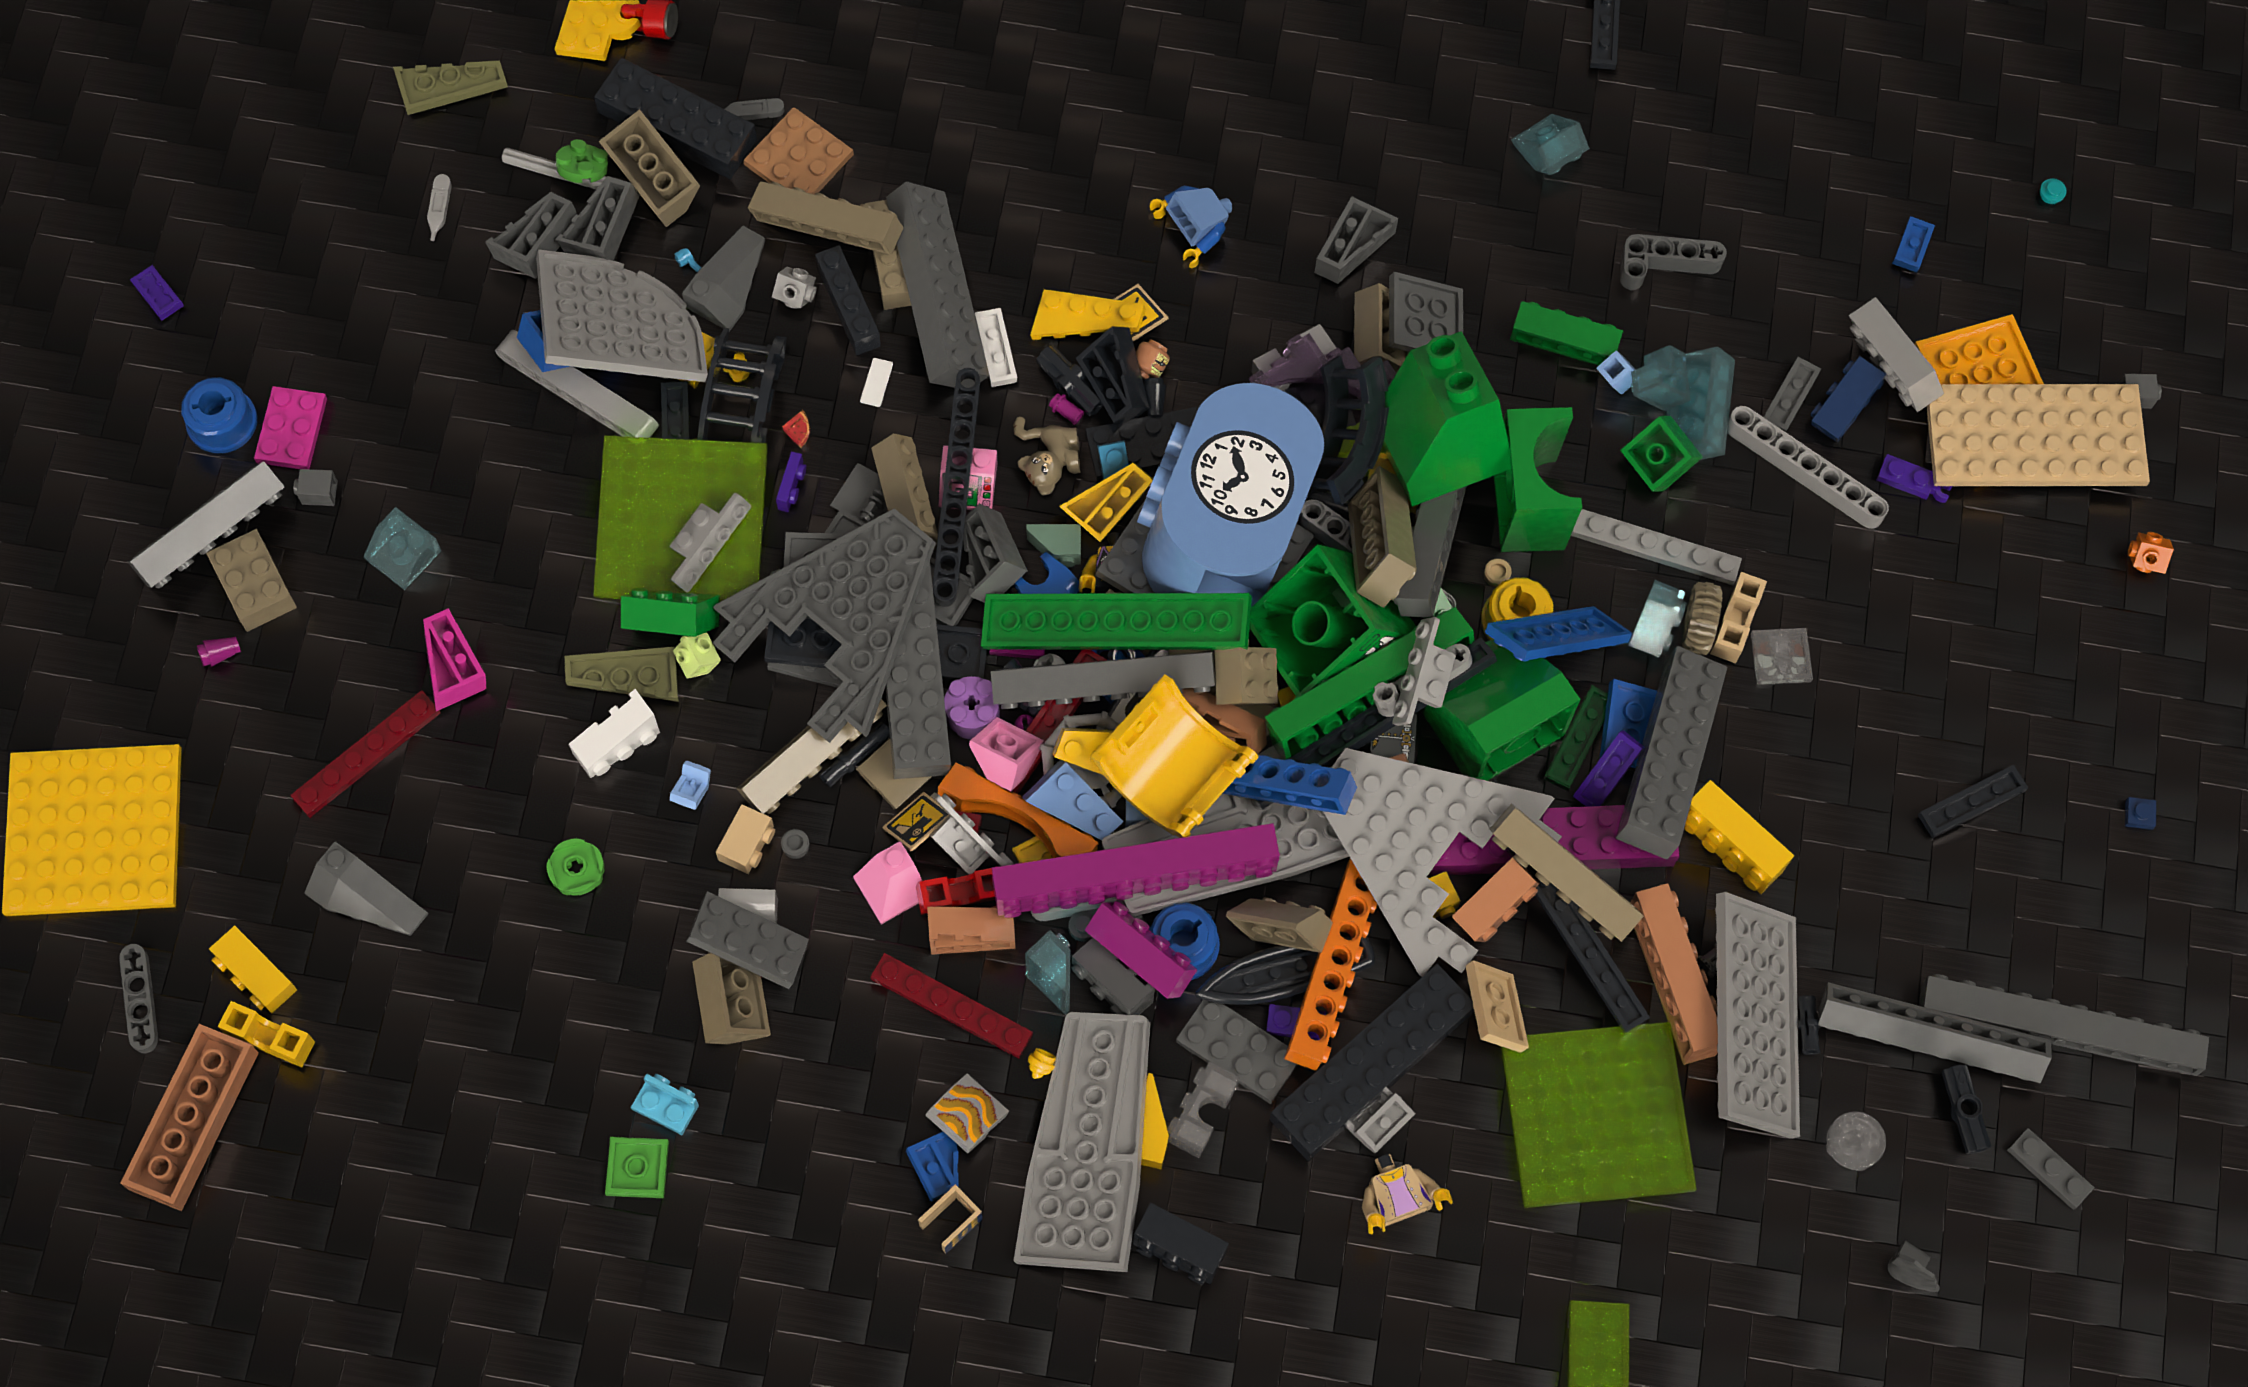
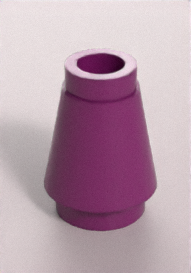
[197,636,241,667]

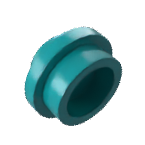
[2040,179,2066,204]

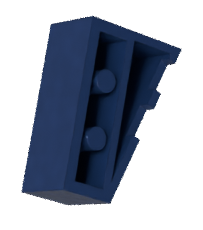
[1810,356,1886,443]

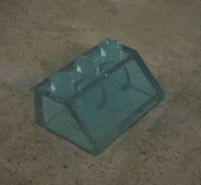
[1025,930,1070,1015]

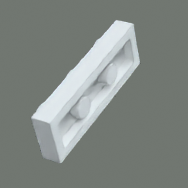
[975,308,1017,387]

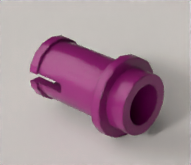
[1049,393,1084,425]

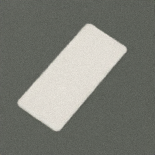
[860,358,893,407]

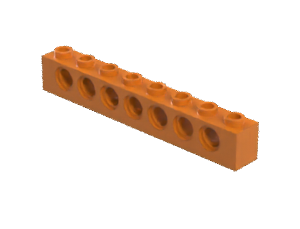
[1284,859,1377,1071]

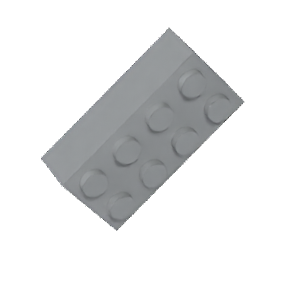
[1849,297,1944,412]

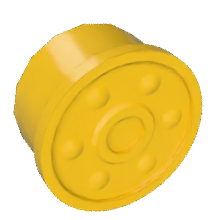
[1481,578,1553,647]

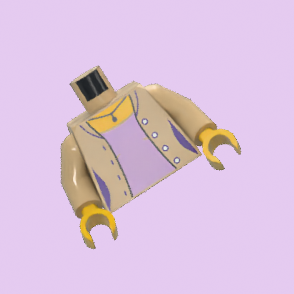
[1362,1154,1453,1234]

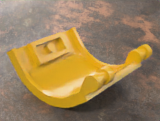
[1091,674,1259,838]

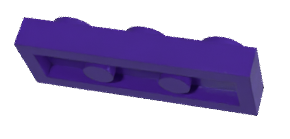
[1573,730,1645,807]

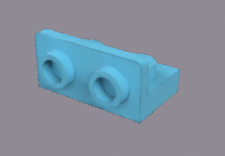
[631,1074,699,1135]

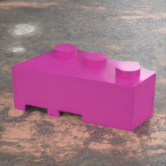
[423,608,486,711]

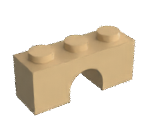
[1710,572,1767,663]

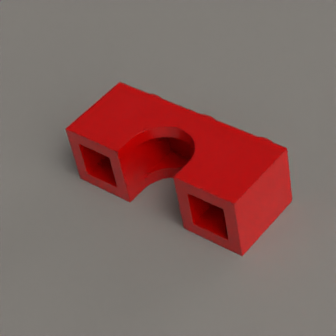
[916,866,1001,914]

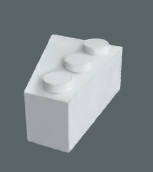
[569,689,660,778]

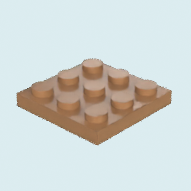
[744,107,854,195]

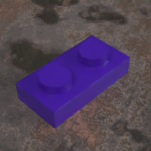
[776,451,806,512]
[1266,1004,1326,1040]

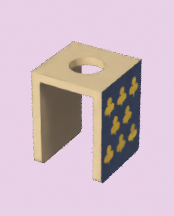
[918,1184,983,1253]

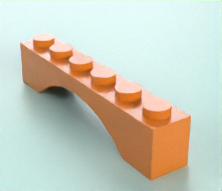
[938,762,1098,858]

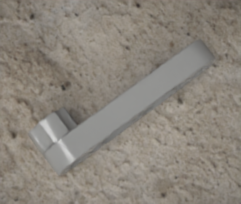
[1372,644,1472,717]

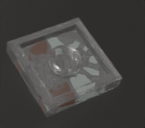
[1751,628,1813,685]

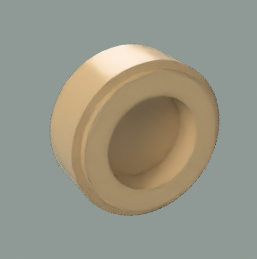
[1484,559,1512,587]

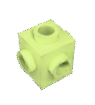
[673,633,721,679]

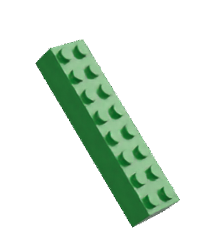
[1265,607,1475,760]

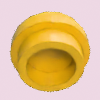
[1028,1048,1056,1079]

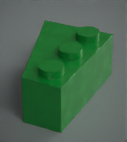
[621,588,720,637]

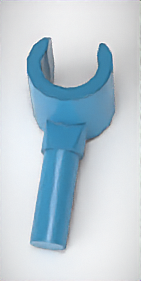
[675,248,701,272]

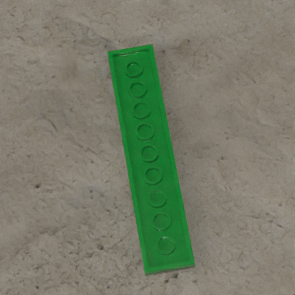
[981,593,1252,650]

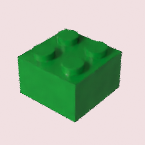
[1620,416,1703,492]

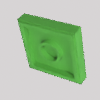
[605,1137,669,1198]

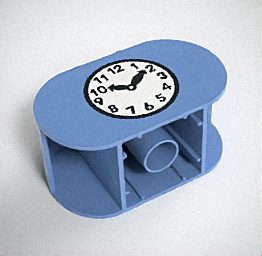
[1137,383,1324,607]

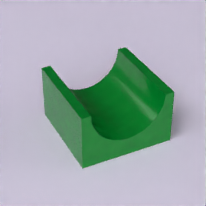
[1494,407,1582,552]

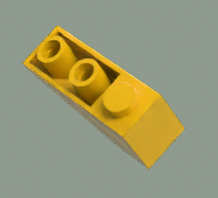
[1141,1073,1169,1169]

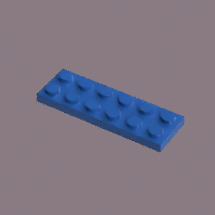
[1485,606,1633,661]

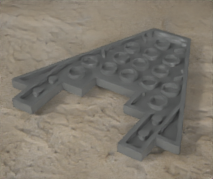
[713,509,936,743]

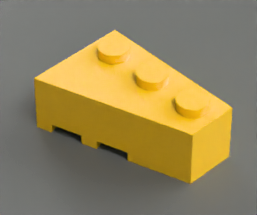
[1059,463,1153,542]
[1052,728,1114,775]

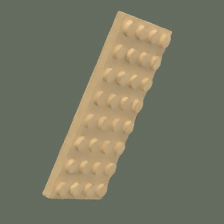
[1927,384,2150,486]

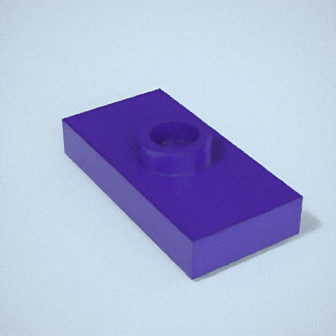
[130,265,184,321]

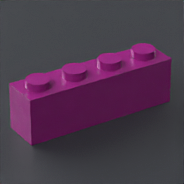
[1084,901,1197,998]

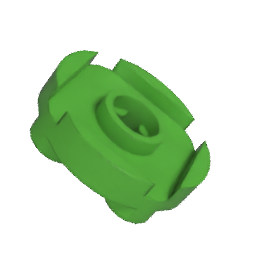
[556,139,608,183]
[547,839,604,895]

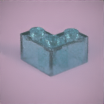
[1631,345,1691,411]
[1629,580,1687,657]

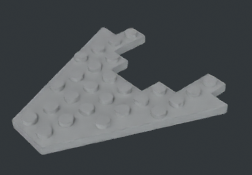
[1323,748,1562,977]

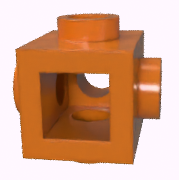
[2128,532,2174,574]

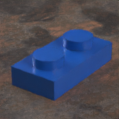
[1892,216,1935,273]

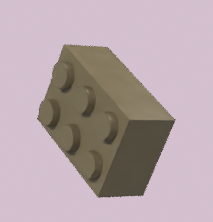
[206,529,297,632]

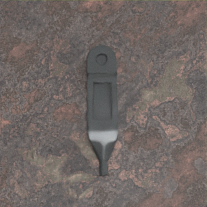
[725,98,785,120]

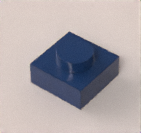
[2125,797,2156,830]

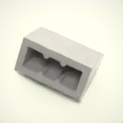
[718,888,778,924]

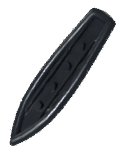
[1195,934,1375,1005]

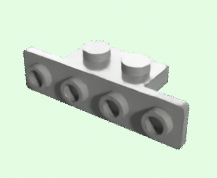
[669,493,751,593]
[1392,617,1456,726]
[930,792,1014,875]

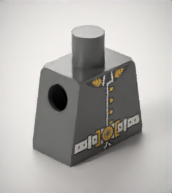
[1363,714,1417,764]

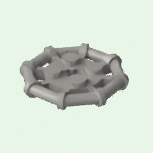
[1039,711,1122,808]

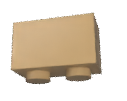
[716,804,775,874]

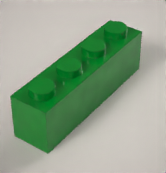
[1510,301,1623,365]

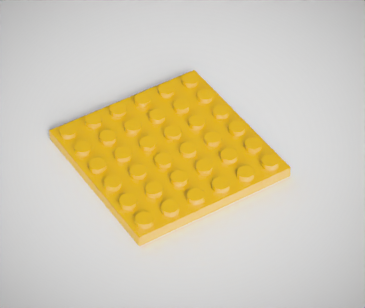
[2,744,181,916]

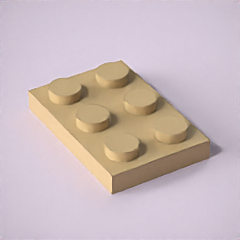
[1465,960,1529,1053]

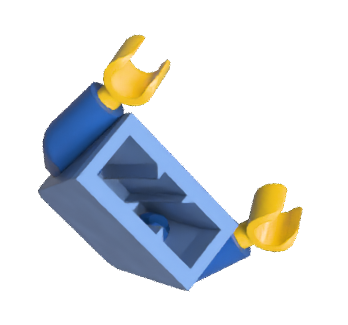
[1150,185,1232,268]

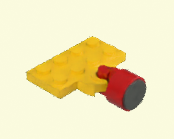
[555,0,678,61]

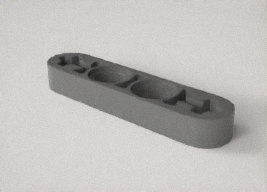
[119,944,158,1053]

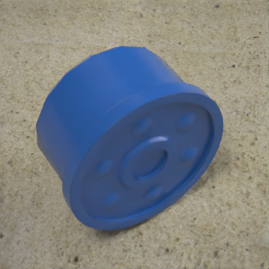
[181,377,257,453]
[1149,903,1220,980]

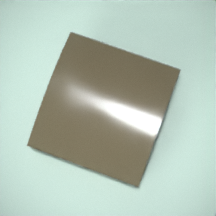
[856,738,932,809]

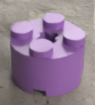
[944,676,1000,739]

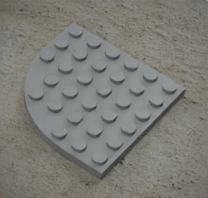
[536,249,708,382]

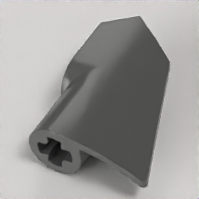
[1888,1240,1940,1292]

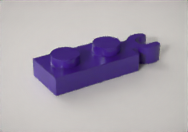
[1876,454,1953,503]

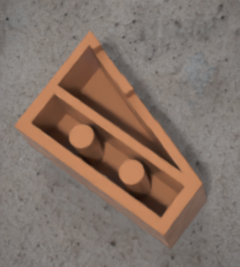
[1182,688,1267,755]
[1452,857,1540,942]
[927,906,1015,955]

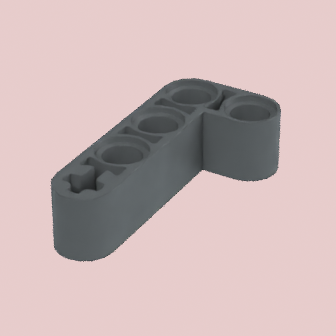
[1620,234,1727,290]

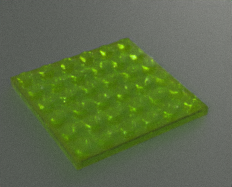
[593,436,767,603]
[1501,1022,1697,1208]

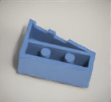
[1022,760,1123,840]

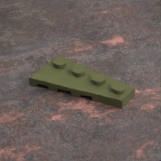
[393,60,508,115]
[565,647,679,702]

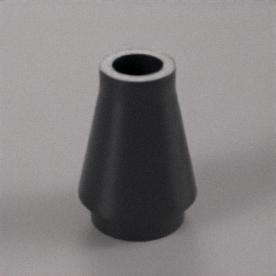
[1143,378,1167,416]

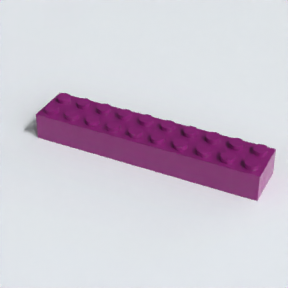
[1427,805,1679,876]
[992,823,1280,918]

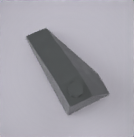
[682,226,765,332]
[305,842,428,936]

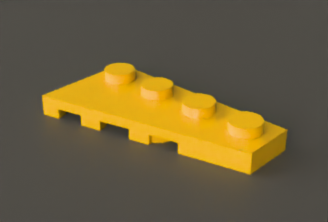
[1030,289,1146,340]

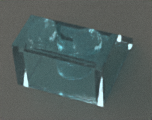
[1511,114,1589,175]
[364,507,441,590]

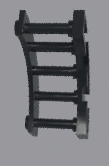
[691,328,787,473]
[1306,355,1389,504]

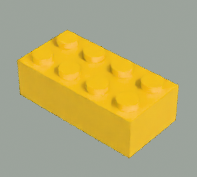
[1684,780,1794,894]

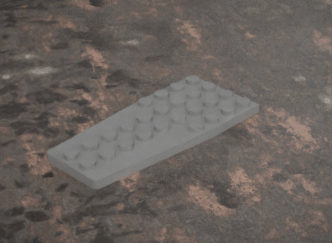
[1102,766,1349,916]
[1014,1012,1150,1272]

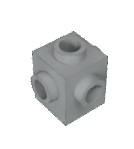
[772,267,816,308]

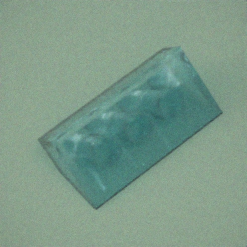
[1667,347,1735,460]

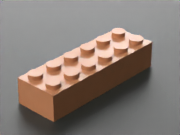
[1630,883,1718,1065]
[121,1024,259,1211]

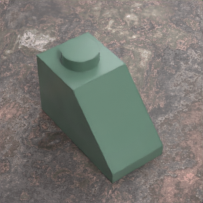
[1027,524,1081,567]

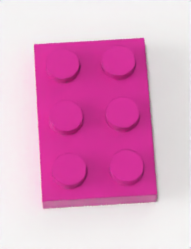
[254,386,327,469]

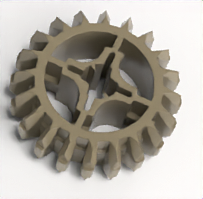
[1682,582,1722,655]

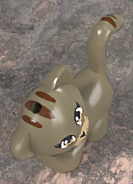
[1013,416,1080,495]

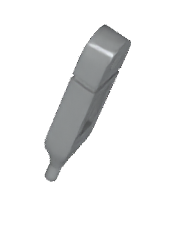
[427,174,452,241]

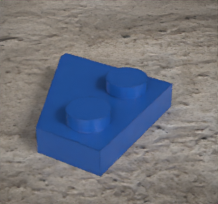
[906,1132,958,1202]

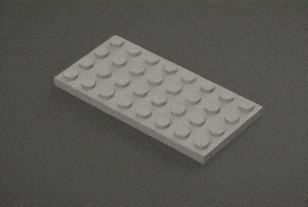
[1715,892,1800,1138]

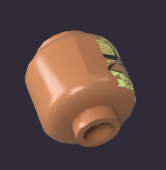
[1136,339,1170,380]

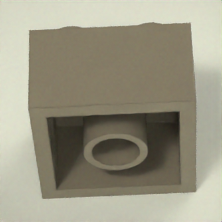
[1215,647,1278,705]

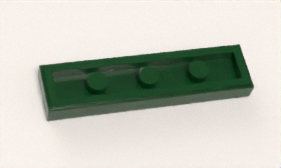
[1543,685,1608,791]

